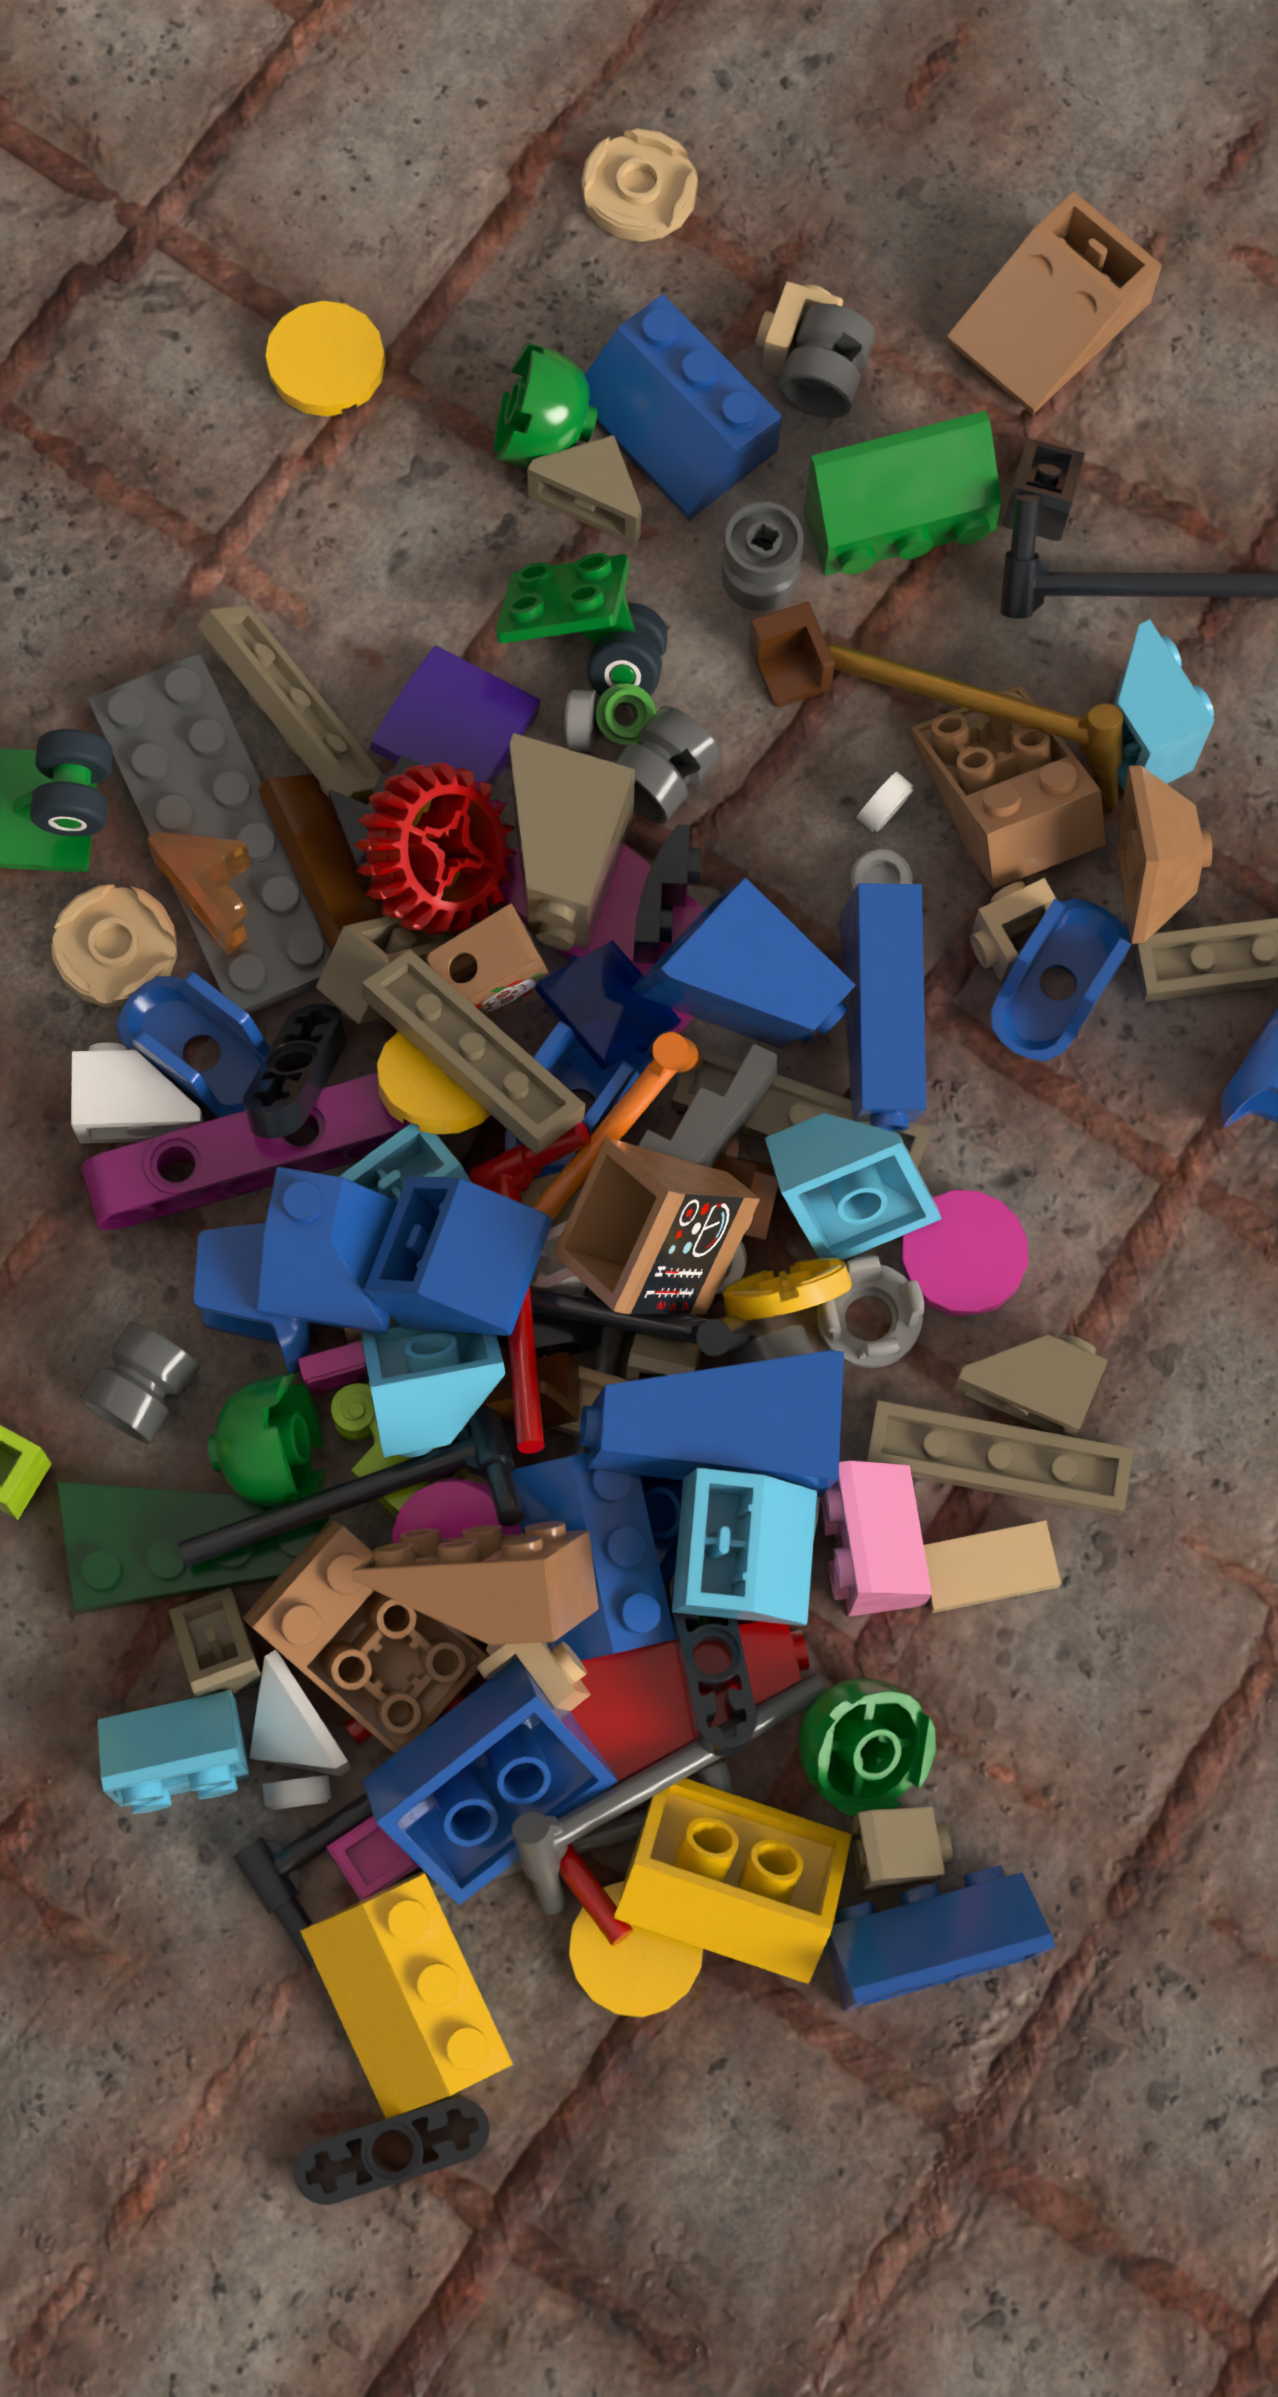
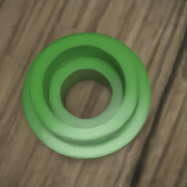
[595,683,656,746]

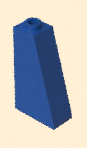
[840,883,926,1132]
[579,1350,844,1498]

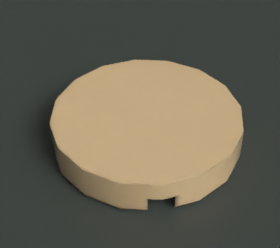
[581,129,698,242]
[51,884,177,1008]

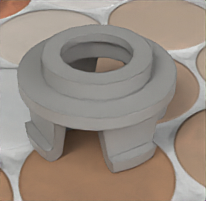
[817,1256,924,1368]

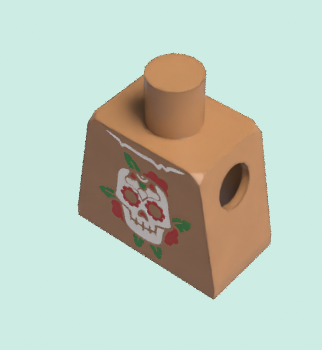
[426,903,559,1021]

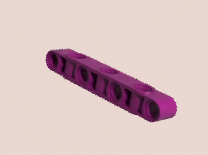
[81,1073,497,1230]

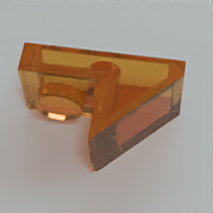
[147,832,251,955]

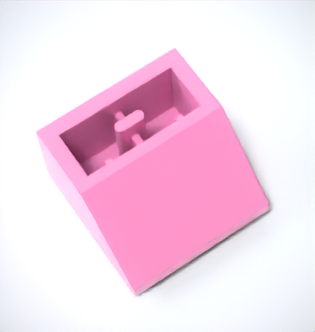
[819,1461,932,1617]

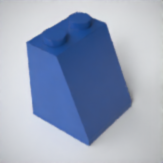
[631,877,856,1048]

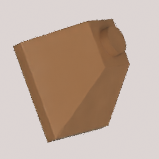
[1115,765,1212,944]

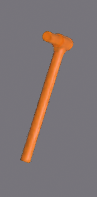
[532,1032,703,1221]

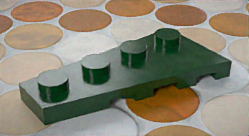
[57,1482,330,1614]

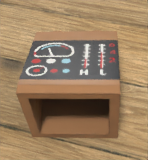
[553,1137,760,1314]

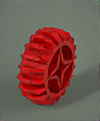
[353,763,518,935]

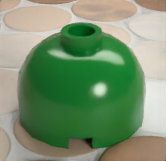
[493,342,598,468]
[208,1373,325,1507]
[798,1677,936,1816]

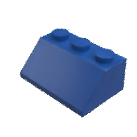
[585,293,782,520]
[487,1452,676,1661]
[363,1657,617,1906]
[826,1865,1056,2011]

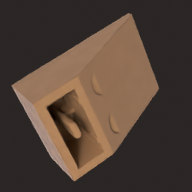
[946,191,1162,414]
[911,685,1106,889]
[242,1519,489,1754]
[352,1521,599,1645]

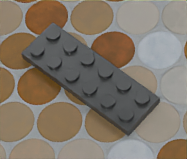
[87,652,333,1016]

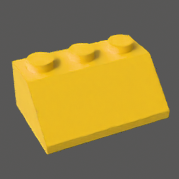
[614,1778,852,1984]
[300,1871,513,2119]

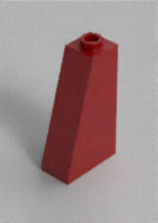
[570,1621,810,1794]

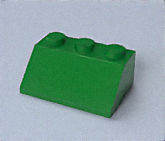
[803,410,1002,576]

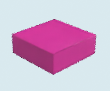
[298,1341,369,1395]
[327,1816,420,1901]

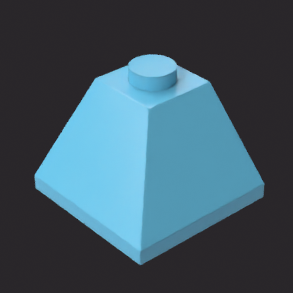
[765,1113,942,1261]
[361,1322,505,1457]

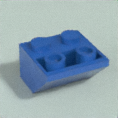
[364,1176,553,1336]

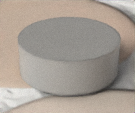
[564,690,597,752]
[849,849,912,895]
[262,1775,331,1810]

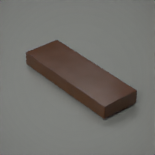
[258,774,383,949]

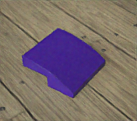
[369,645,541,785]

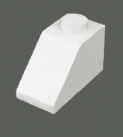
[71,1043,204,1144]

